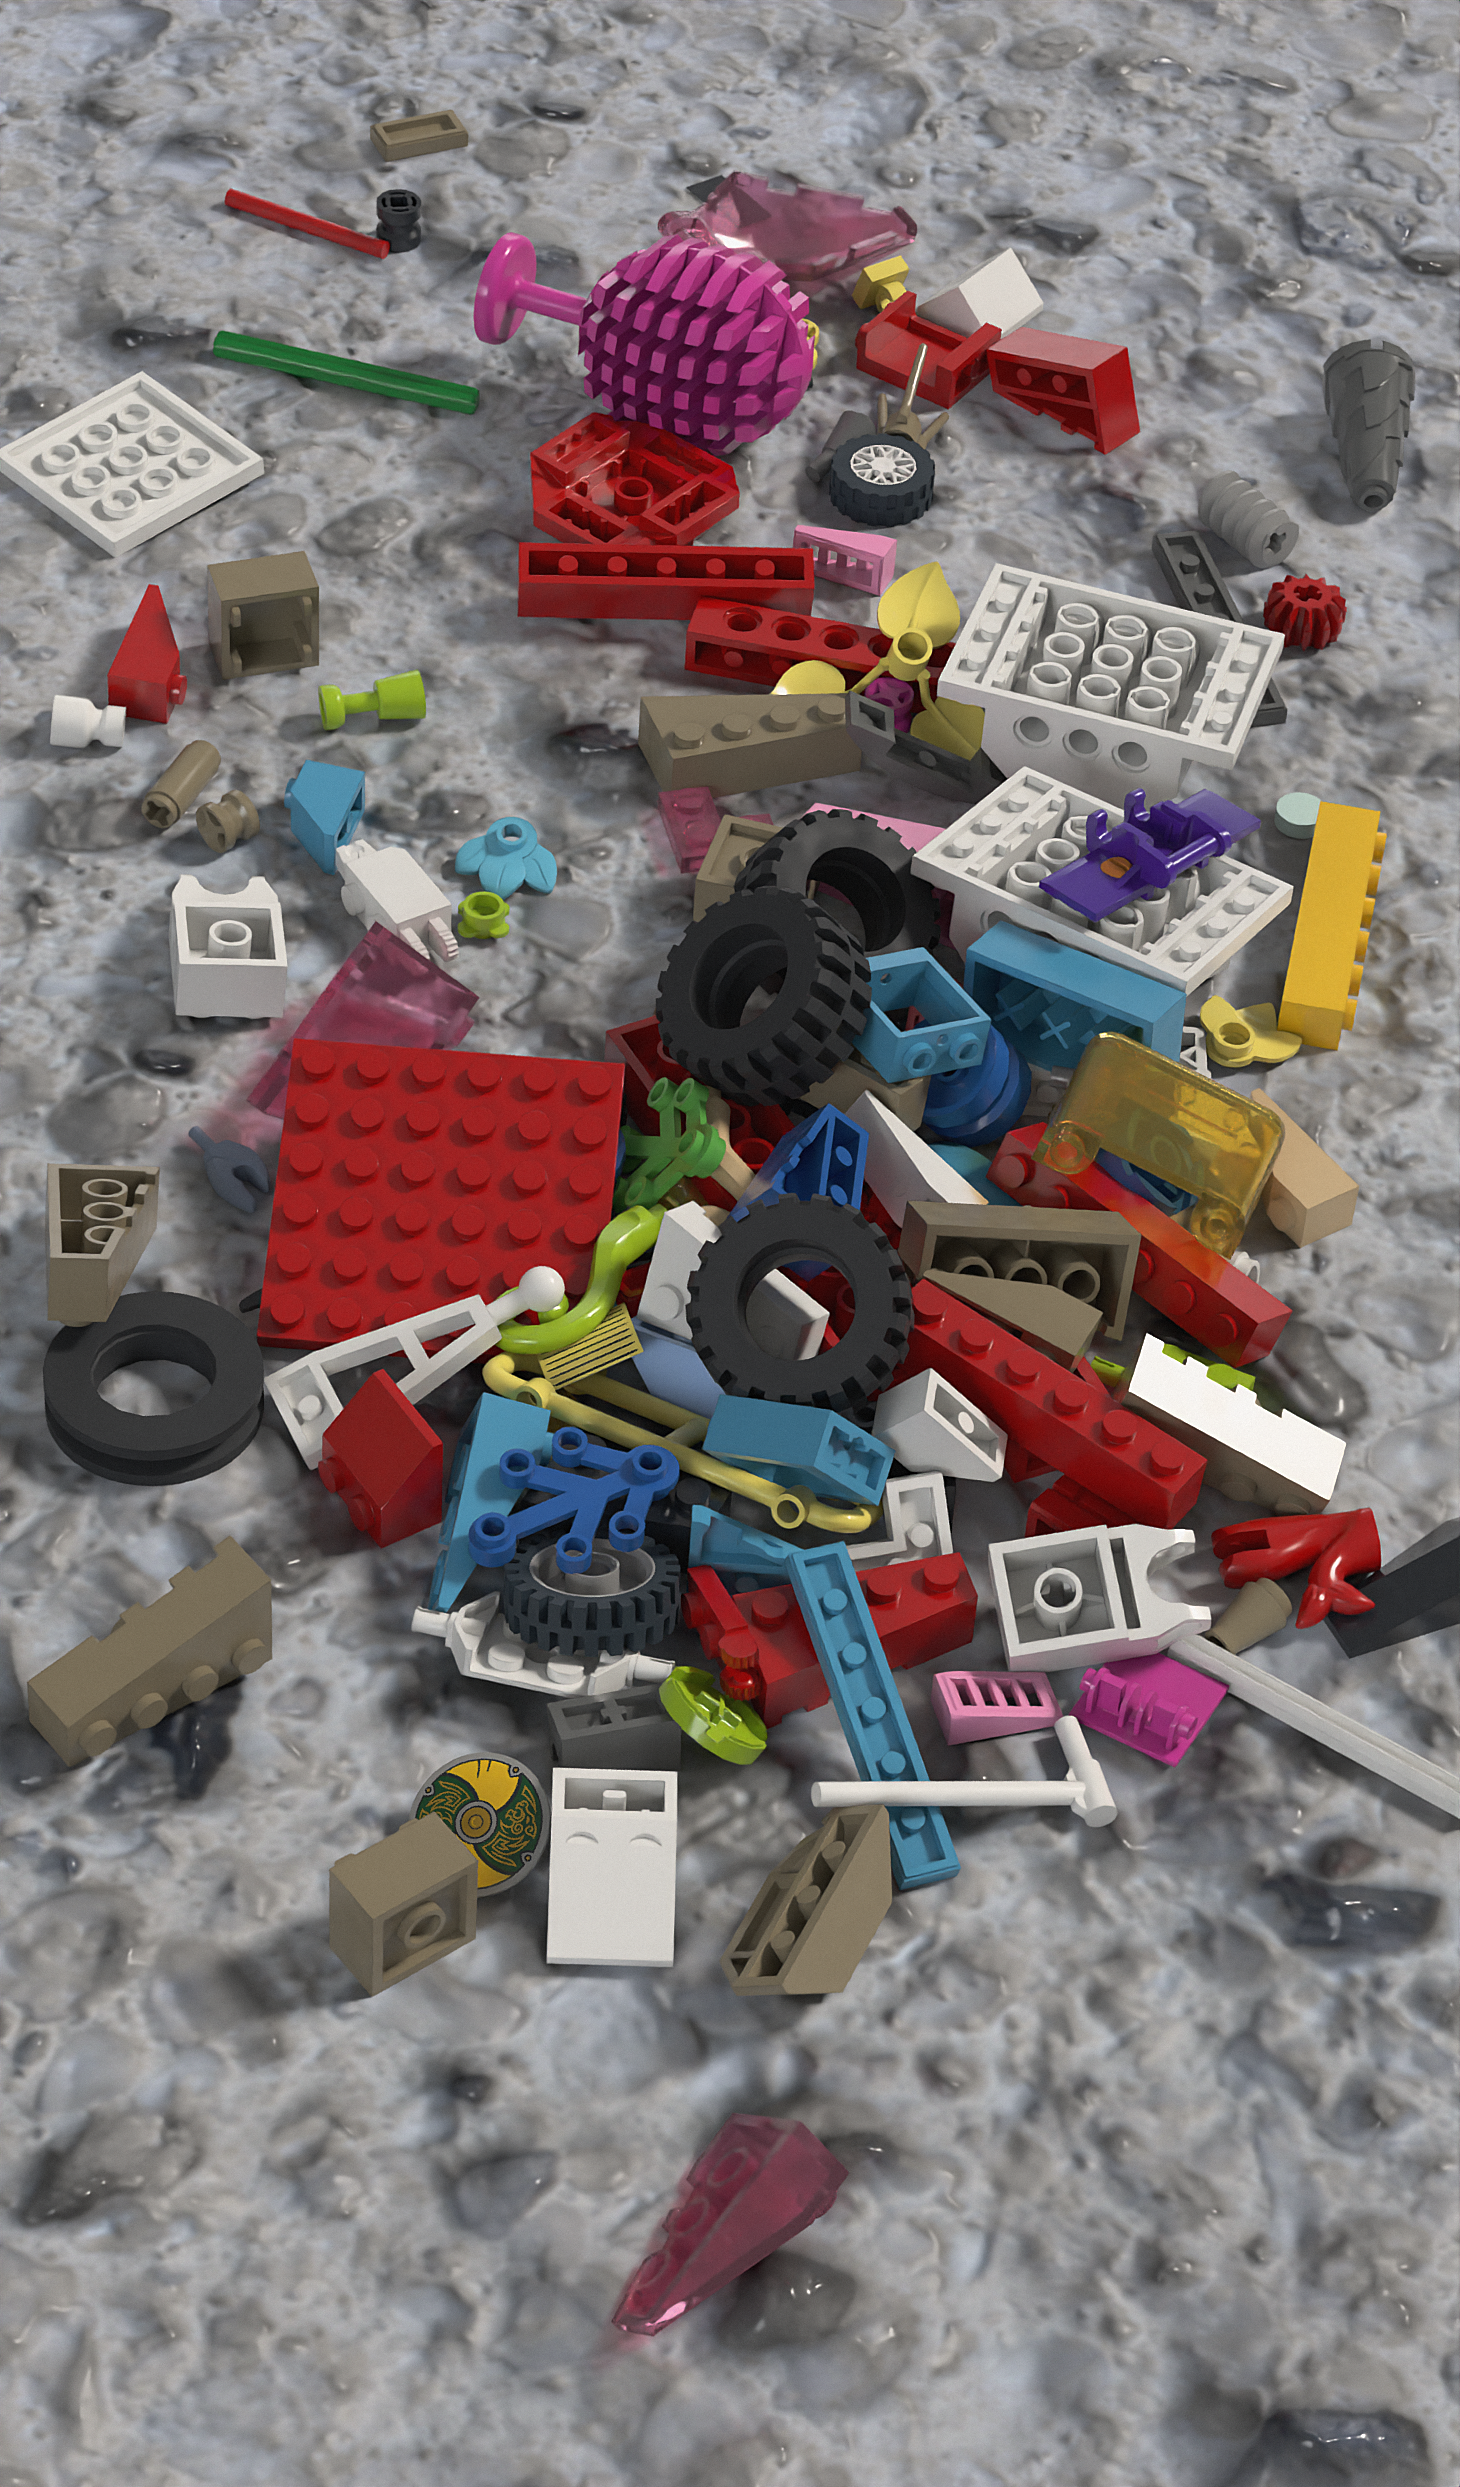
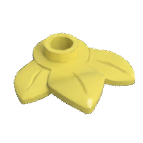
[1199,995,1302,1068]

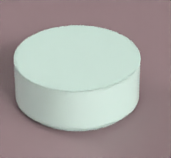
[1274,792,1321,839]

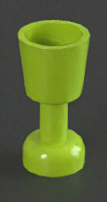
[318,669,426,731]

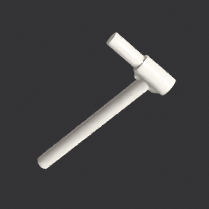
[811,1716,1118,1827]

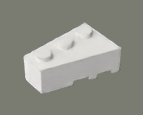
[636,1201,830,1360]

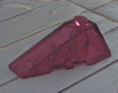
[611,2113,850,2337]

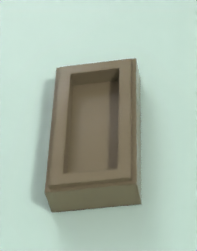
[370,109,468,162]

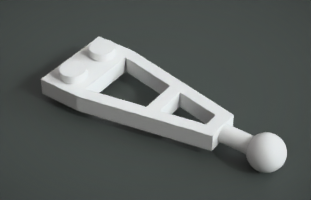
[264,1266,565,1471]

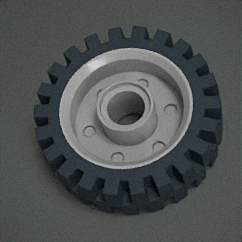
[503,1527,681,1657]

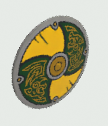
[408,1752,551,1898]

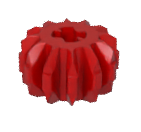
[1263,573,1347,652]

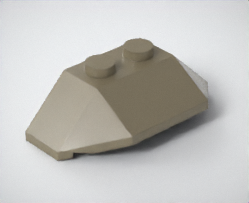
[719,1804,892,1996]

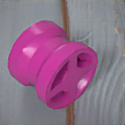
[864,677,914,733]

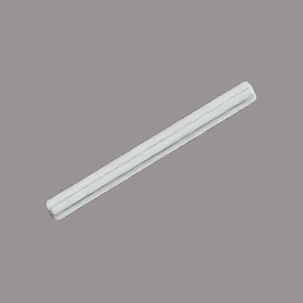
[1167,1634,1460,1819]

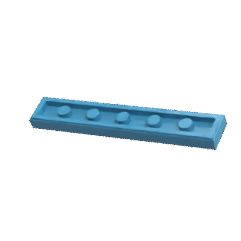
[784,1541,961,1890]

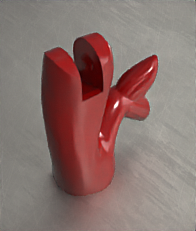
[1211,1507,1381,1629]

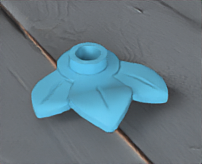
[455,817,557,901]

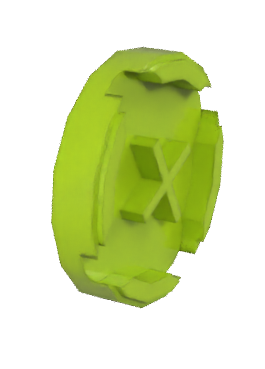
[659,1666,768,1765]

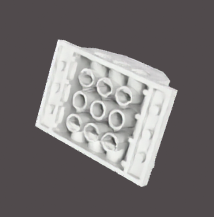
[937,563,1285,811]
[910,766,1294,996]

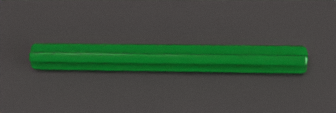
[213,330,480,415]

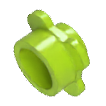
[457,891,510,939]

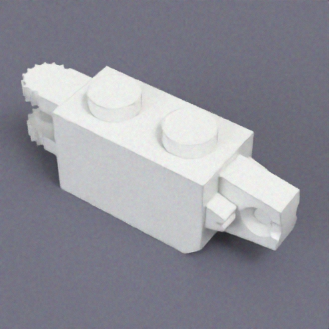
[336,839,459,973]

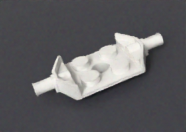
[412,1591,675,1699]

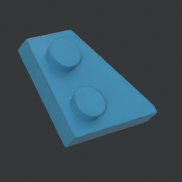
[686,1505,804,1599]

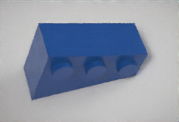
[726,1103,869,1282]

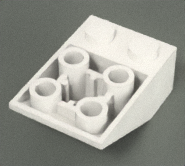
[547,1768,677,1967]

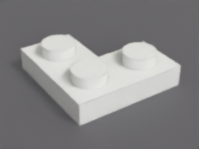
[846,1471,953,1572]

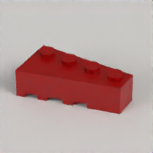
[732,1552,978,1730]

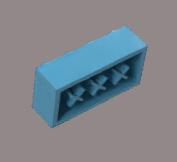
[963,920,1187,1083]

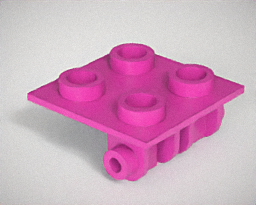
[1069,1653,1230,1768]

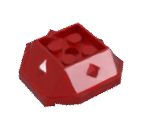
[530,412,740,546]

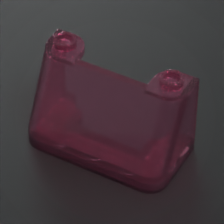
[245,921,480,1121]

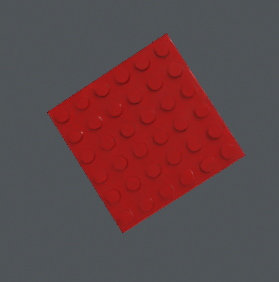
[256,1038,625,1364]

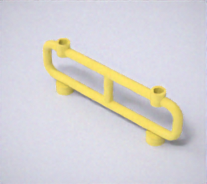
[482,1351,884,1533]

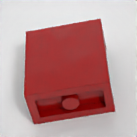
[855,290,1002,410]

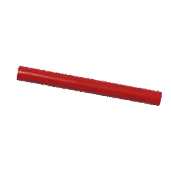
[224,188,390,259]

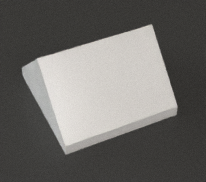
[917,248,1044,339]

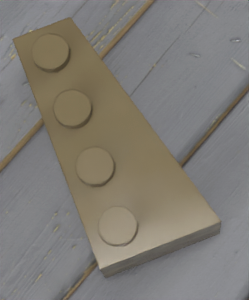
[45,1163,160,1327]
[898,1200,1141,1341]
[27,1535,272,1767]

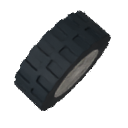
[829,433,935,527]

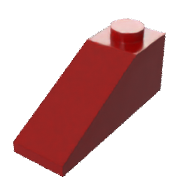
[107,584,187,724]

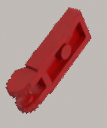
[681,1564,761,1701]

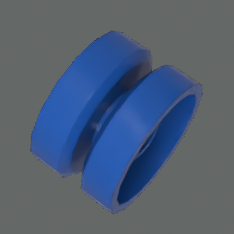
[912,1019,1032,1148]

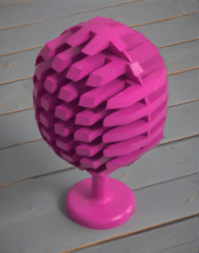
[473,232,815,456]

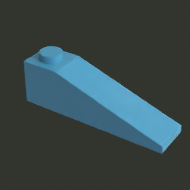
[428,1392,554,1613]

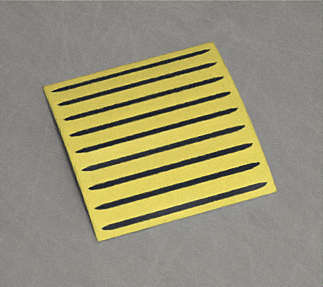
[537,1303,644,1390]

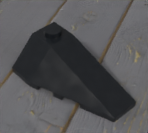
[1323,1517,1460,1659]

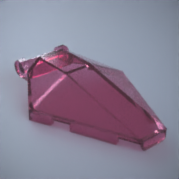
[657,170,918,282]

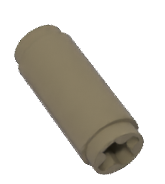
[142,740,221,828]

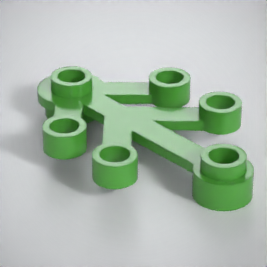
[612,1077,726,1213]

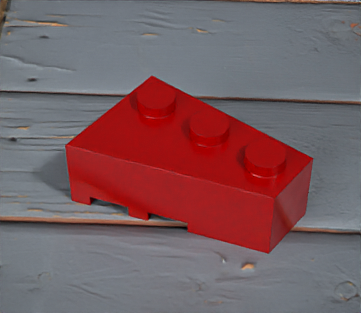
[986,327,1140,455]

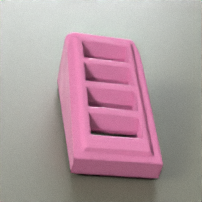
[793,525,897,596]
[930,1671,1064,1746]

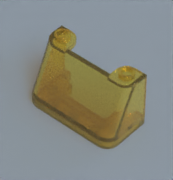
[1031,1031,1286,1260]

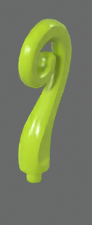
[493,1204,667,1354]

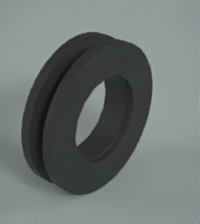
[43,1291,264,1486]

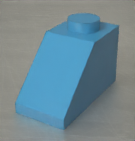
[284,760,365,875]

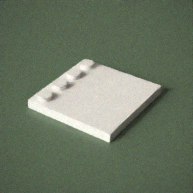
[0,371,264,558]

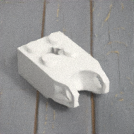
[169,874,288,1019]
[988,1524,1212,1673]

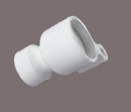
[50,695,126,748]

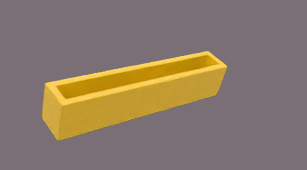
[1277,801,1387,1051]

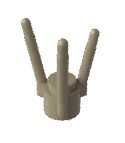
[877,344,949,449]

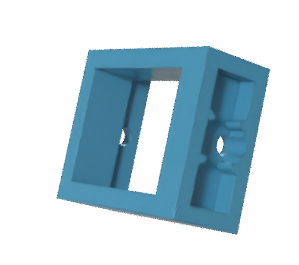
[852,947,991,1083]
[702,1394,896,1506]

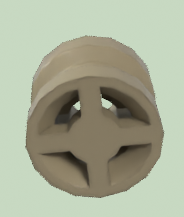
[196,789,260,853]

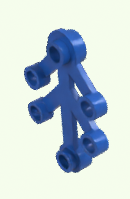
[468,1427,679,1574]

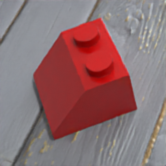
[318,1369,443,1549]

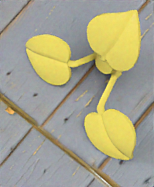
[770,562,985,760]

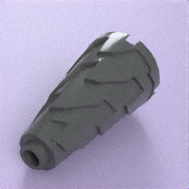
[1322,339,1416,511]

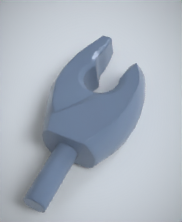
[188,1126,271,1213]

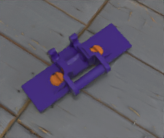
[1039,788,1261,923]

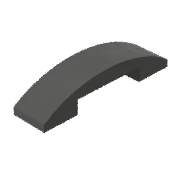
[845,691,1007,804]

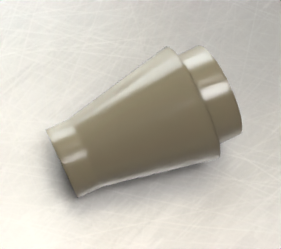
[1205,1578,1292,1655]

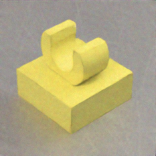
[851,255,910,313]

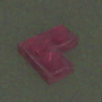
[658,787,774,874]

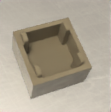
[207,551,319,680]
[693,814,820,922]
[329,1812,478,1997]

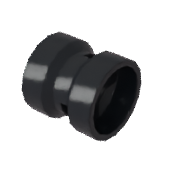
[376,189,421,253]

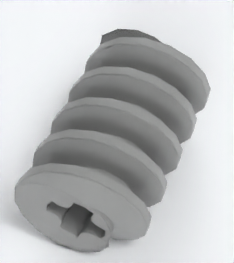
[1197,470,1299,569]

